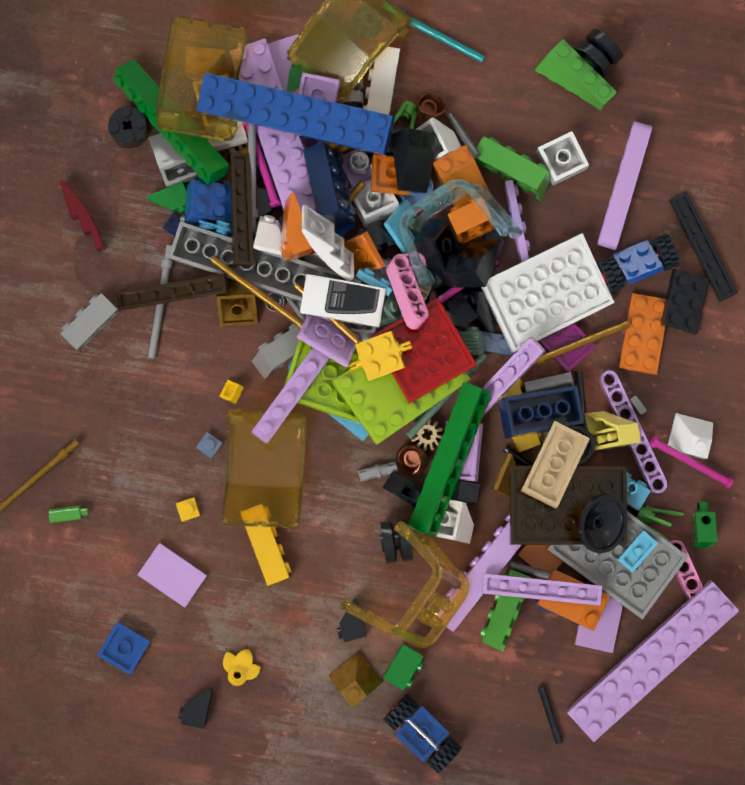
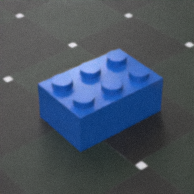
[184,179,231,225]

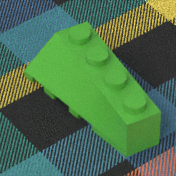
[534,39,617,110]
[472,136,551,201]
[480,569,532,652]

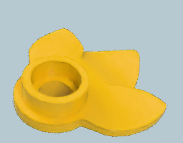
[223,649,261,686]

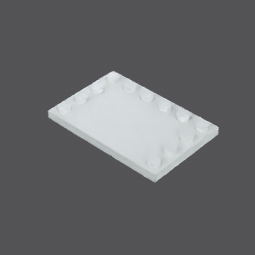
[481,233,614,352]

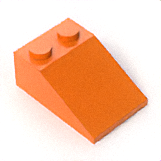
[432,145,492,207]
[279,192,313,262]
[537,569,610,631]

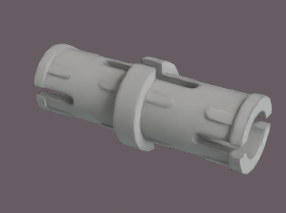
[358,461,398,482]

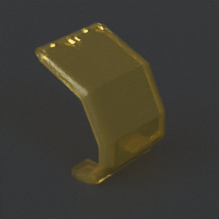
[287,0,413,102]
[156,14,248,141]
[221,409,306,529]

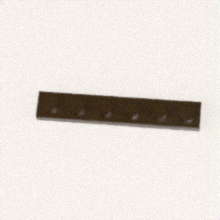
[228,152,254,267]
[116,274,229,311]

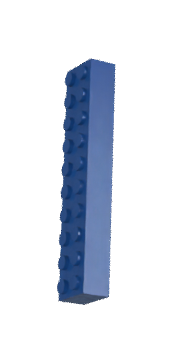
[196,73,395,156]

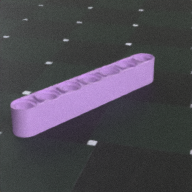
[597,121,652,250]
[599,370,667,494]

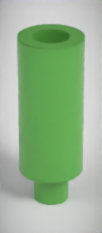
[49,505,89,523]

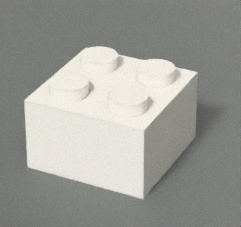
[536,131,589,186]

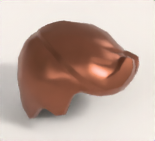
[417,92,447,122]
[397,445,428,476]

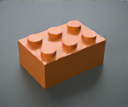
[448,197,495,245]

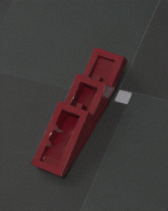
[59,180,106,252]

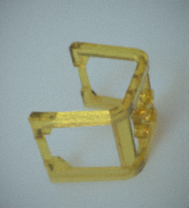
[340,521,470,648]

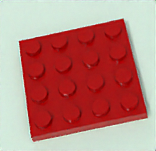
[370,299,477,404]

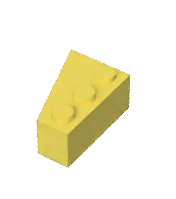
[584,411,641,451]

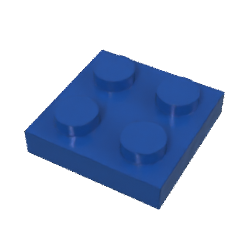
[97,622,151,675]

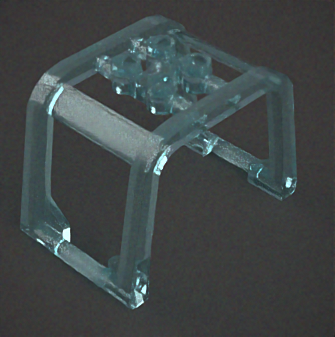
[398,179,523,287]

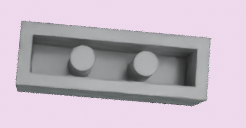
[61,293,120,352]

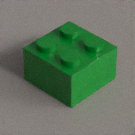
[383,643,425,691]

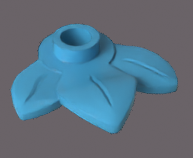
[199,220,232,235]

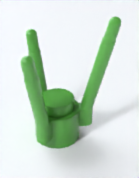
[394,100,418,129]
[637,505,684,542]

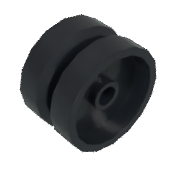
[574,29,623,77]
[380,518,413,564]

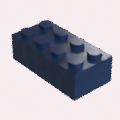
[303,142,355,230]
[498,386,585,439]

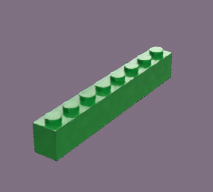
[113,59,229,185]
[409,382,492,536]

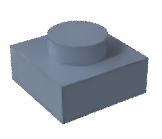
[196,432,223,459]

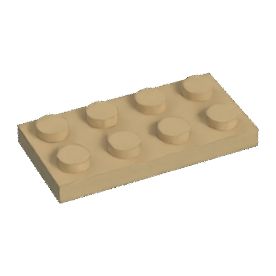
[521,421,590,508]

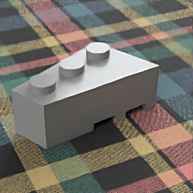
[252,324,300,379]

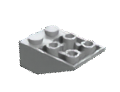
[148,133,200,188]

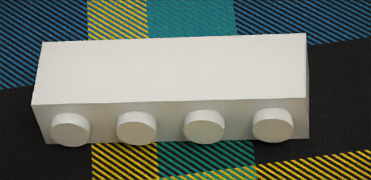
[363,45,400,115]

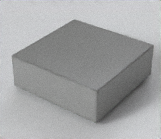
[629,396,646,416]

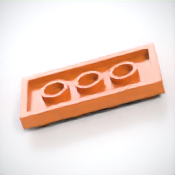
[618,293,666,375]

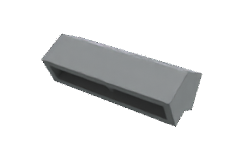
[523,372,574,394]

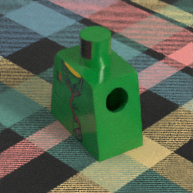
[691,502,718,548]

